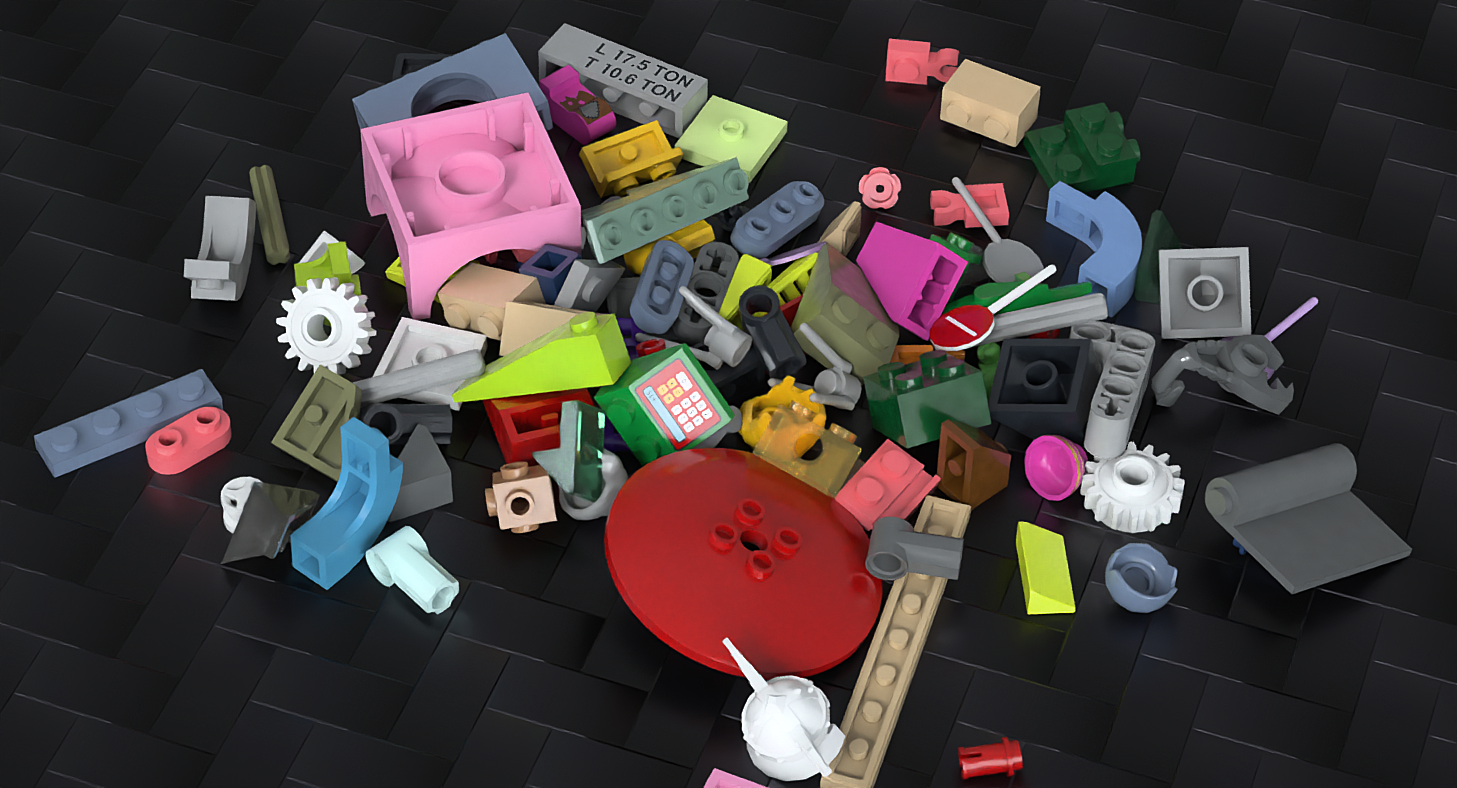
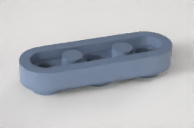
[730,181,824,259]
[630,240,694,334]

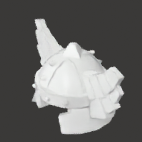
[722,638,845,781]

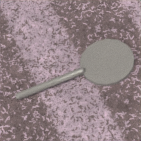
[952,177,1044,283]

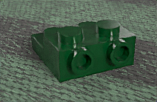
[1023,102,1140,193]

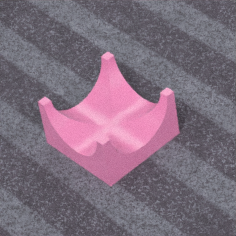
[360,93,582,320]

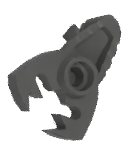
[1151,335,1294,415]

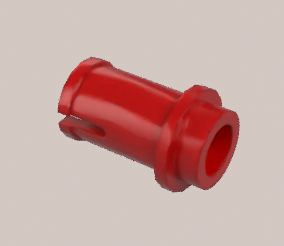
[958,736,1023,780]

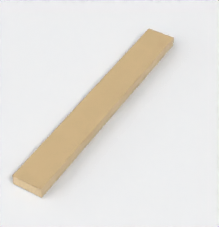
[820,495,971,788]

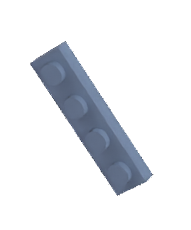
[34,369,223,478]

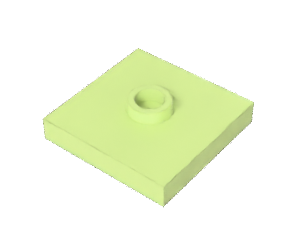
[675,95,788,183]

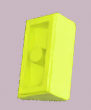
[1016,521,1075,614]

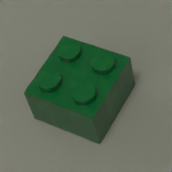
[863,350,991,448]

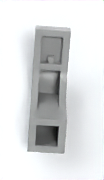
[184,196,257,300]

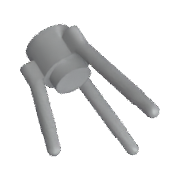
[635,286,752,370]
[768,323,861,410]

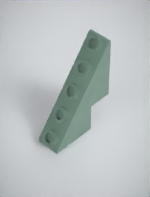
[581,157,749,264]

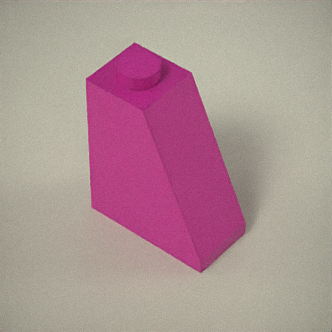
[856,222,968,341]

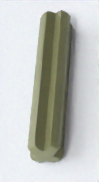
[249,165,290,265]

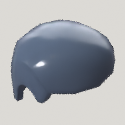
[1105,543,1178,613]

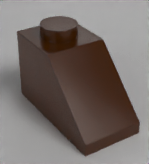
[937,419,1011,510]

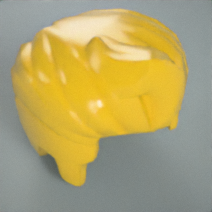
[738,376,826,462]

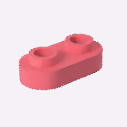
[145,407,232,475]

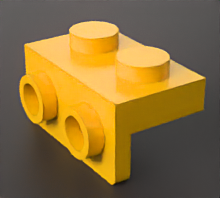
[579,120,684,198]

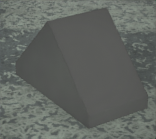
[387,424,453,522]

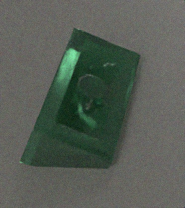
[1134,210,1181,304]

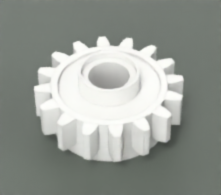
[276,277,376,375]
[1080,442,1185,533]

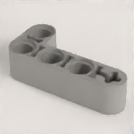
[1069,321,1155,459]

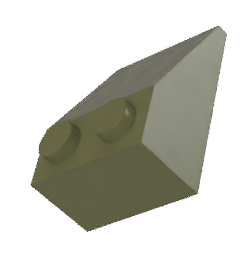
[791,243,899,386]

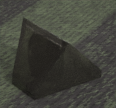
[221,481,320,564]

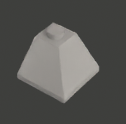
[1158,247,1251,339]

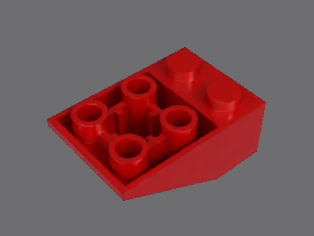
[482,388,602,472]

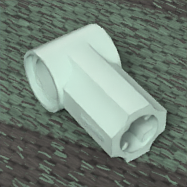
[366,526,459,615]

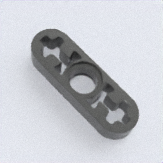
[673,242,739,344]

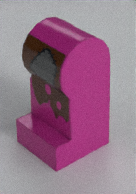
[539,65,616,145]

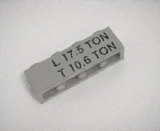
[538,23,708,139]

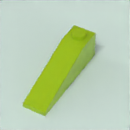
[452,312,631,403]

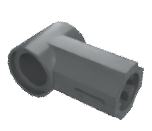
[865,517,964,580]

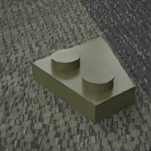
[271,365,362,482]

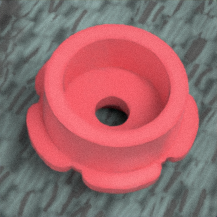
[859,167,901,209]

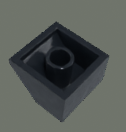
[988,339,1103,445]

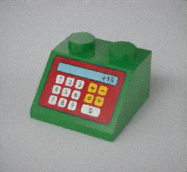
[594,343,735,467]

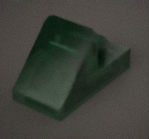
[532,400,605,503]

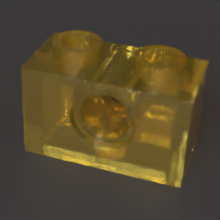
[751,400,862,499]

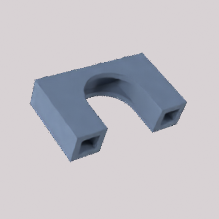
[352,33,553,131]

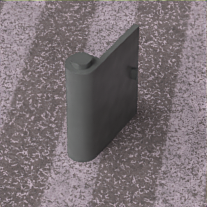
[1205,443,1412,594]

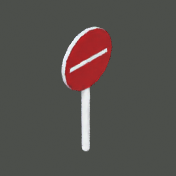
[929,265,1056,351]

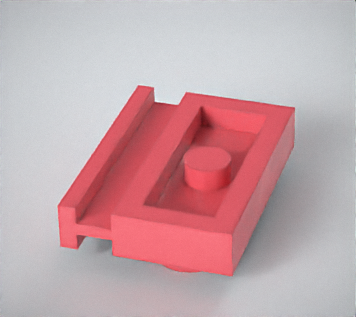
[835,439,941,532]

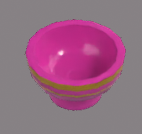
[1024,435,1088,501]

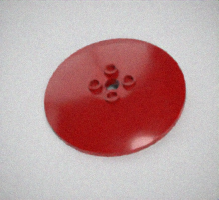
[604,448,882,680]

